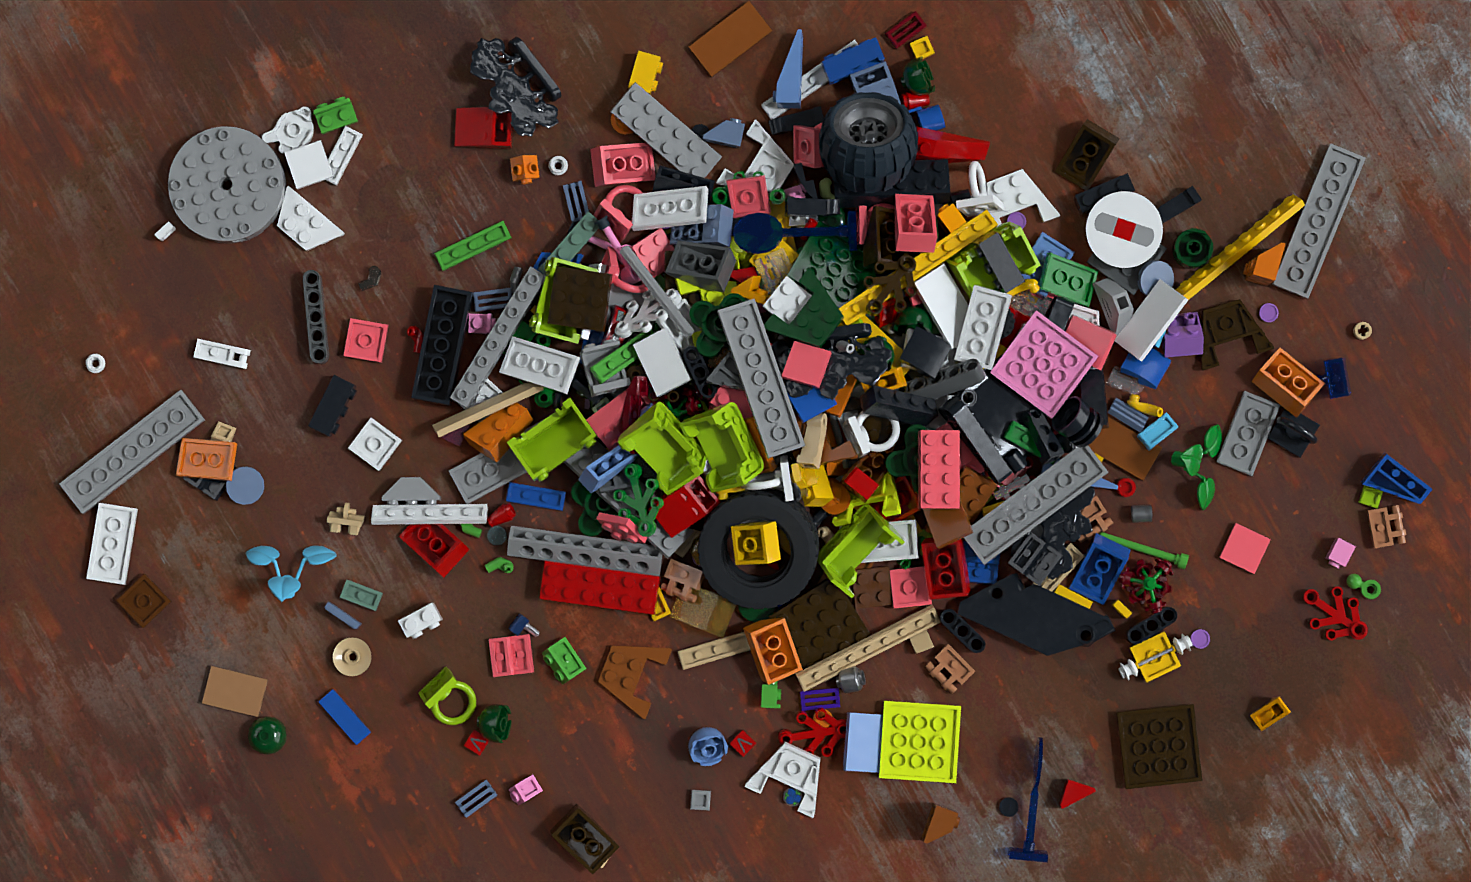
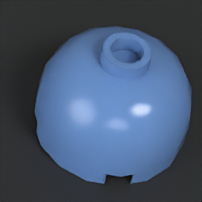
[688,727,728,766]

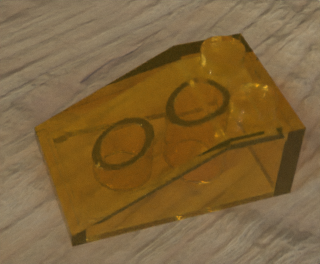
[669,584,736,638]

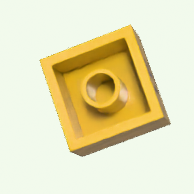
[731,521,781,565]

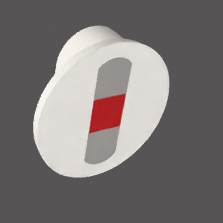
[1086,191,1163,268]

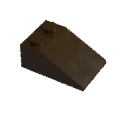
[1055,119,1120,190]
[863,206,907,272]
[550,803,620,874]

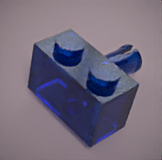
[1317,357,1351,399]

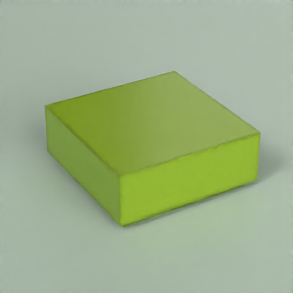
[1358,485,1383,509]

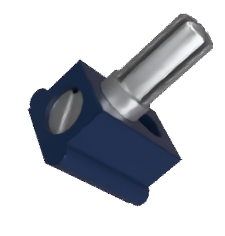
[508,613,540,637]

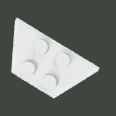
[277,186,345,251]

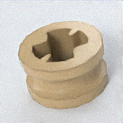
[1353,322,1372,340]

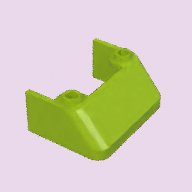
[817,504,905,598]

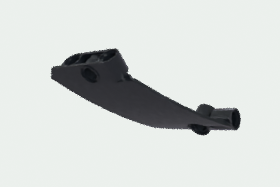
[958,573,1116,656]

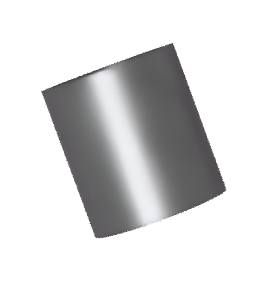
[1131,505,1152,523]

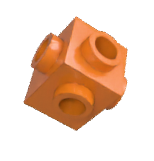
[510,155,540,184]

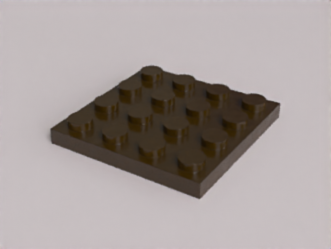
[768,578,871,670]
[1117,704,1203,789]

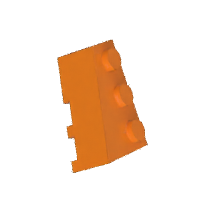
[463,402,533,463]

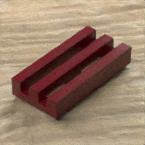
[885,11,927,50]

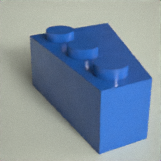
[821,37,885,85]
[1361,452,1432,504]

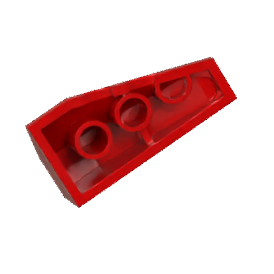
[915,126,990,163]

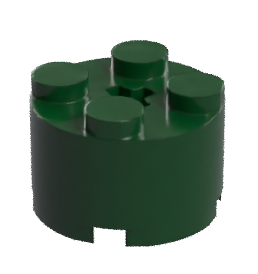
[1172,228,1213,269]

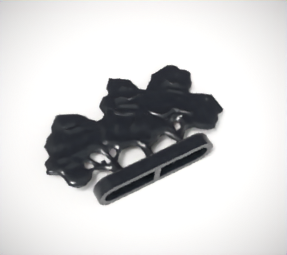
[470,37,562,136]
[776,323,892,400]
[1011,486,1095,580]

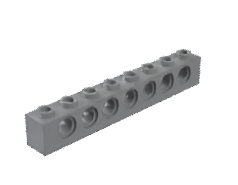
[450,266,545,409]
[507,526,663,576]

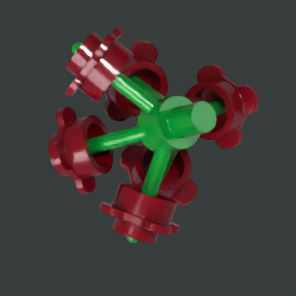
[654,386,705,422]
[1119,558,1174,613]

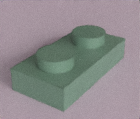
[340,580,383,611]

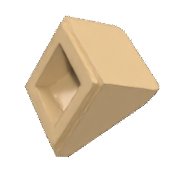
[211,421,236,442]
[909,630,934,654]

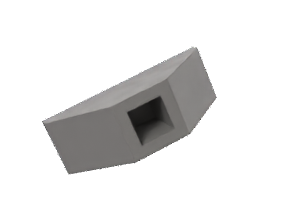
[1093,278,1133,336]
[382,477,441,505]

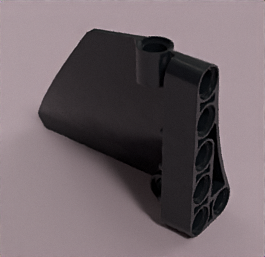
[938,351,1047,484]

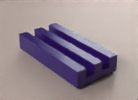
[800,688,840,711]

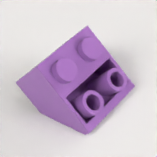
[1162,312,1204,357]

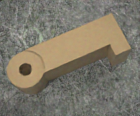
[796,413,827,469]

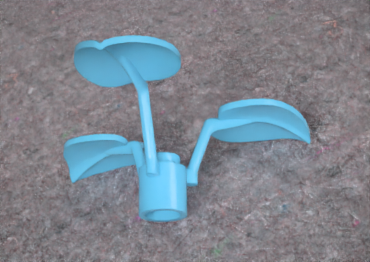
[245,546,337,602]

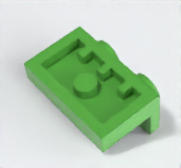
[313,97,358,135]
[542,637,587,684]

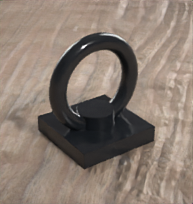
[553,367,608,419]
[1267,408,1320,458]

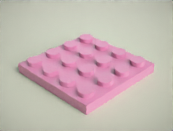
[990,310,1099,418]

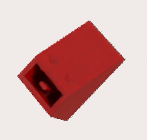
[454,107,513,149]
[648,475,721,538]

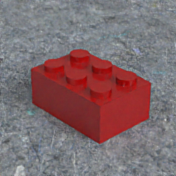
[921,537,971,600]

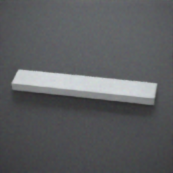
[761,40,858,120]
[371,504,488,525]

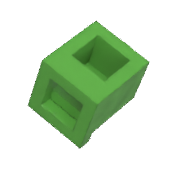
[761,681,781,708]

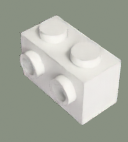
[398,603,443,639]

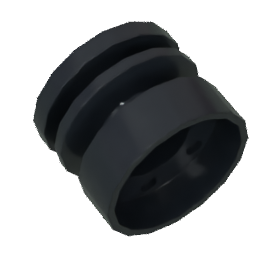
[1052,396,1104,448]

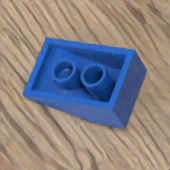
[1069,533,1131,605]

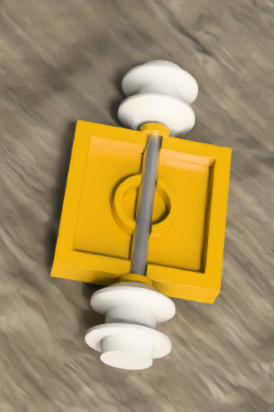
[1118,631,1193,683]

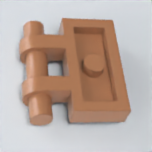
[1078,496,1113,543]
[1367,505,1406,549]
[661,559,704,603]
[925,644,975,694]

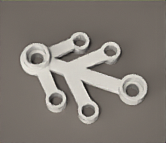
[615,289,682,338]

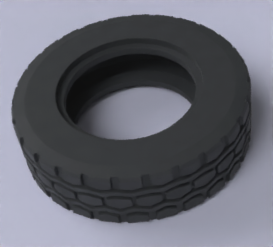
[698,488,819,609]

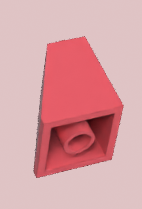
[1065,314,1117,370]

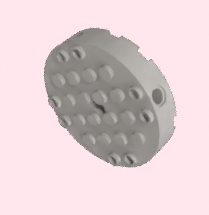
[168,127,286,243]

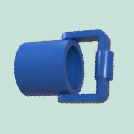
[908,104,945,131]

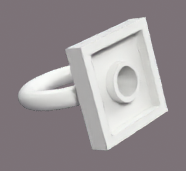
[956,161,1004,217]
[842,411,900,460]
[741,455,794,501]

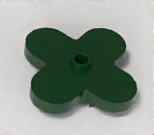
[689,293,746,358]
[885,425,927,494]
[571,481,618,537]

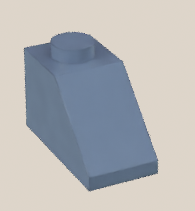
[702,118,745,149]

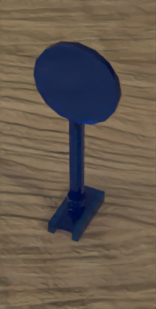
[733,211,857,254]
[1008,737,1048,863]

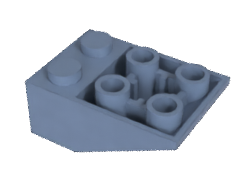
[849,61,901,104]
[670,204,734,247]

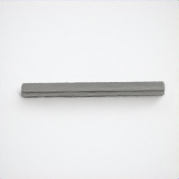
[620,245,694,338]

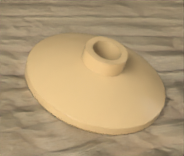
[333,638,371,676]

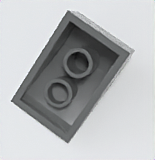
[665,240,737,292]

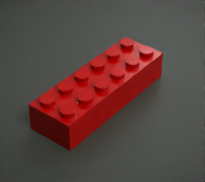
[540,561,661,615]

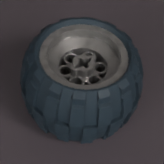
[819,92,918,194]

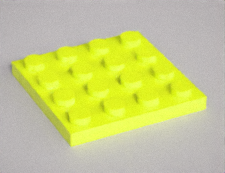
[879,701,961,783]

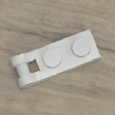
[194,339,251,369]

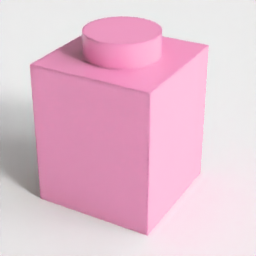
[1325,538,1356,569]

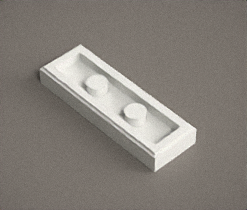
[326,126,363,186]

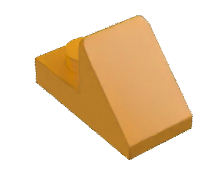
[731,276,771,305]
[1250,697,1291,731]

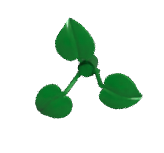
[1171,424,1222,511]

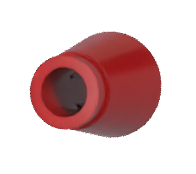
[900,92,930,110]
[487,503,516,527]

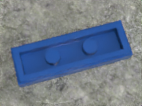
[506,482,566,511]
[319,689,371,745]

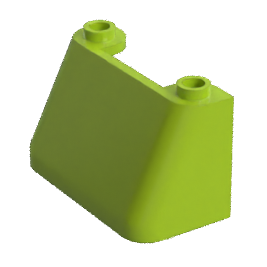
[946,222,1041,299]
[529,257,598,344]
[507,398,597,482]
[618,402,707,495]
[679,402,764,493]

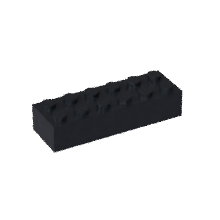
[833,159,950,208]
[411,285,473,406]

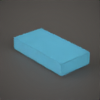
[1137,412,1179,451]

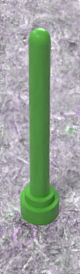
[1099,532,1189,570]

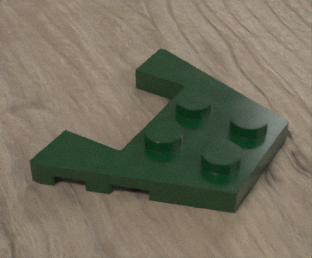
[764,268,844,348]

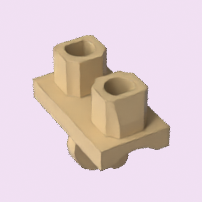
[327,502,364,535]

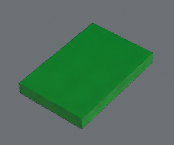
[1039,253,1098,307]

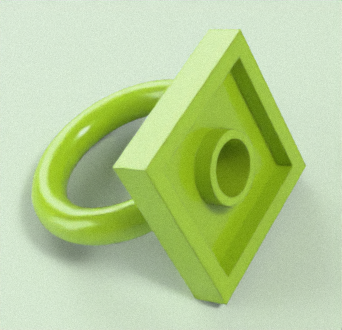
[418,667,476,725]

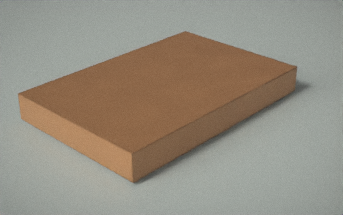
[202,666,268,717]

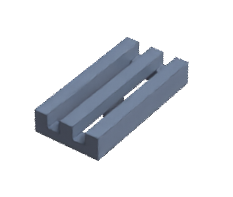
[563,181,589,223]
[473,288,512,312]
[1108,398,1149,432]
[324,602,362,629]
[455,779,498,818]

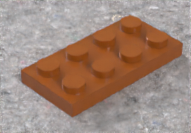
[924,465,998,534]

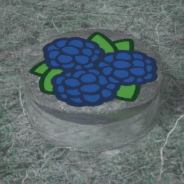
[783,787,803,806]

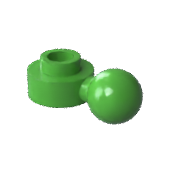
[1347,574,1381,600]

